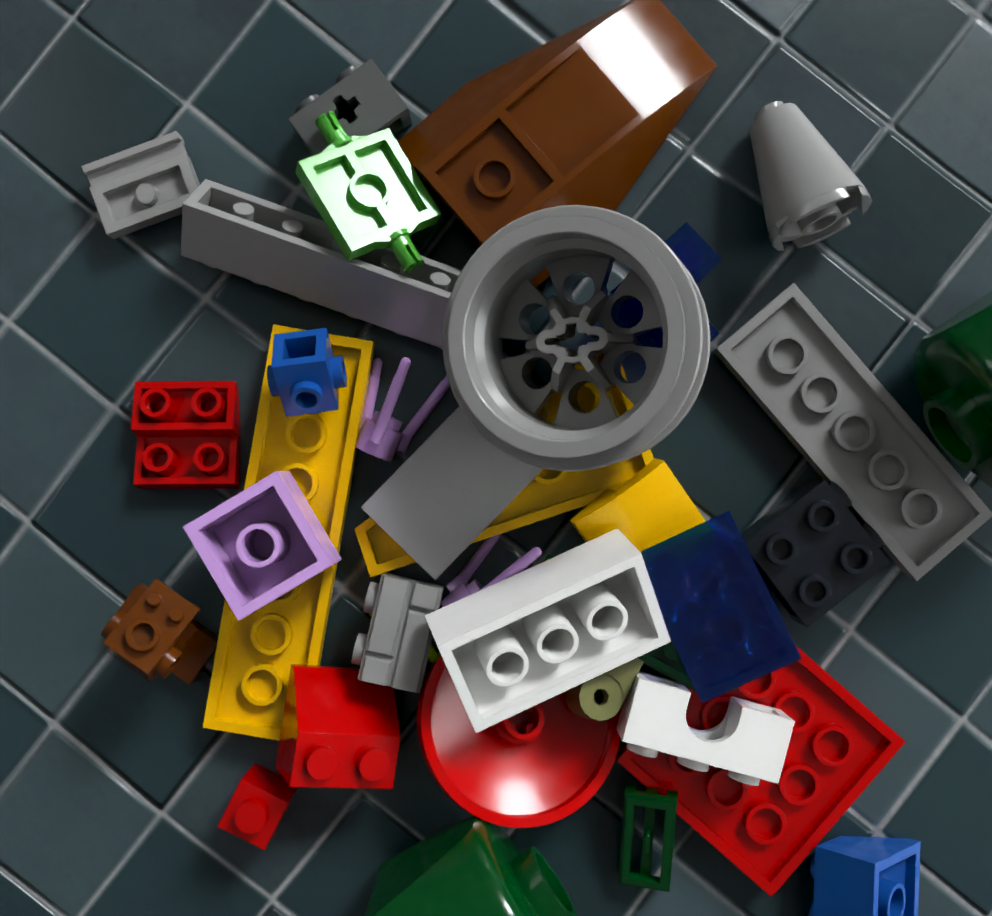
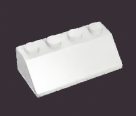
[425,528,671,733]

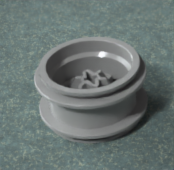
[443,205,711,471]

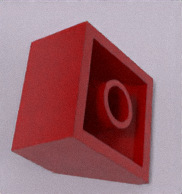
[275,664,401,789]

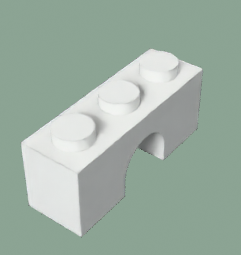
[616,671,795,786]

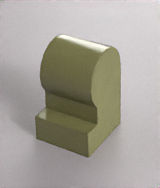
[565,657,644,721]

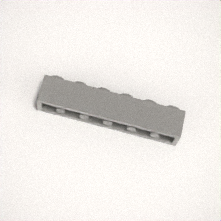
[181,179,462,350]

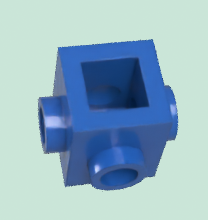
[267,328,347,417]

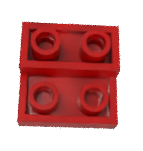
[131,381,241,489]

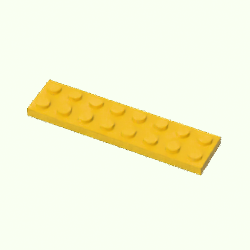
[202,324,375,741]

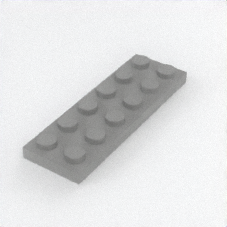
[713,283,992,581]

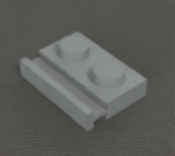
[81,131,200,239]

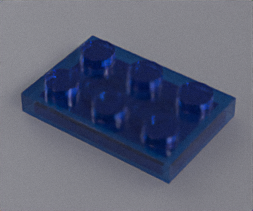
[640,511,802,703]

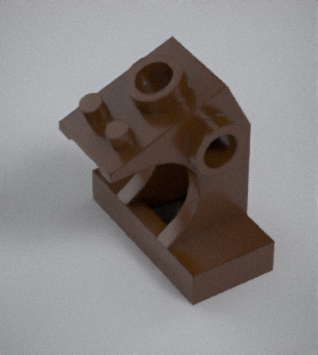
[101,578,218,685]

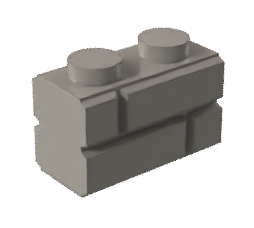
[351,573,444,693]

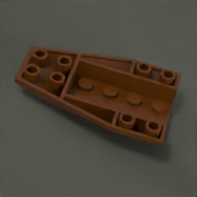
[398,0,717,287]

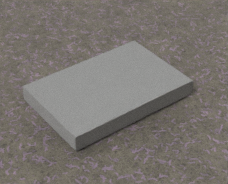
[361,406,543,580]

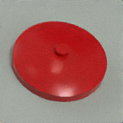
[417,652,621,828]

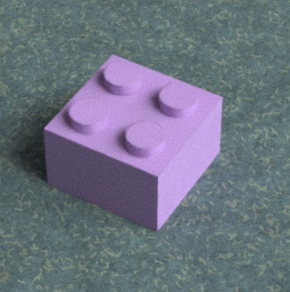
[183,471,342,621]

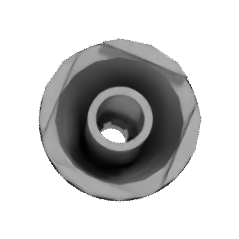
[749,101,872,251]

